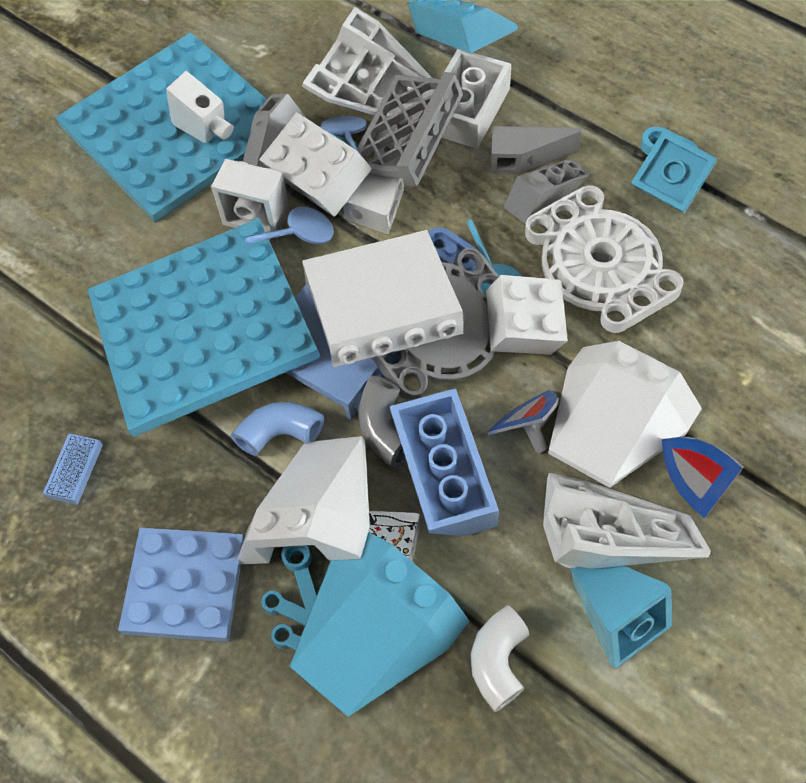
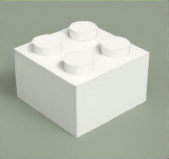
[211,159,291,239]
[486,275,568,355]

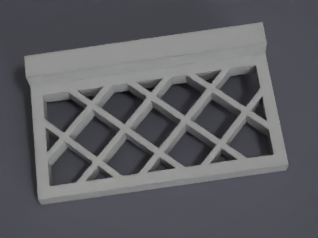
[357,72,463,187]

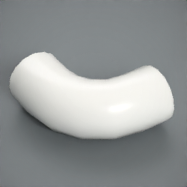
[470,605,529,712]

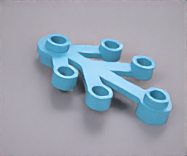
[261,545,317,651]

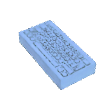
[43,434,103,505]

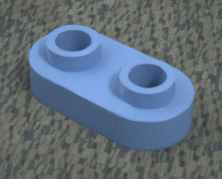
[428,227,476,271]

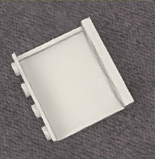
[302,230,463,367]

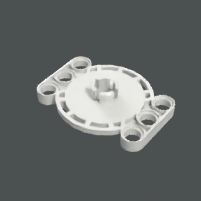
[525,186,684,333]

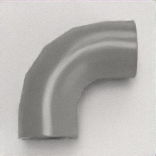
[358,376,406,468]

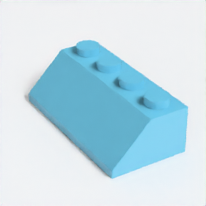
[408,0,518,53]

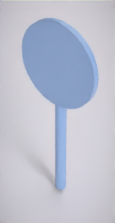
[321,116,367,151]
[245,207,334,245]

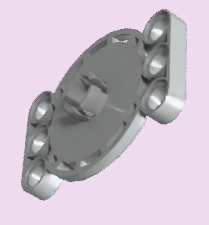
[371,248,499,400]

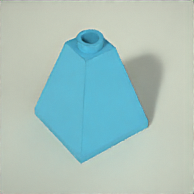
[570,566,672,669]

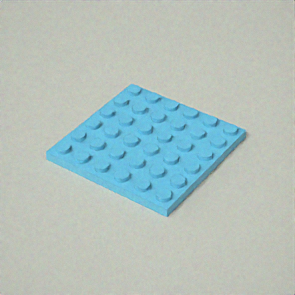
[55,32,267,222]
[87,218,320,437]

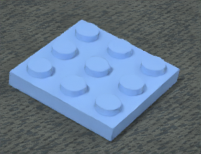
[118,528,245,642]

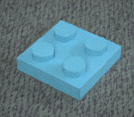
[631,131,717,214]

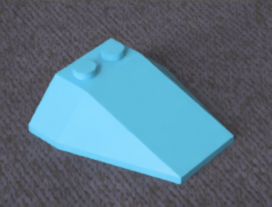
[289,532,469,717]

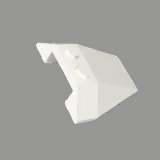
[302,7,434,122]
[548,341,702,488]
[237,436,370,564]
[543,473,711,569]

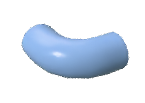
[231,402,325,456]

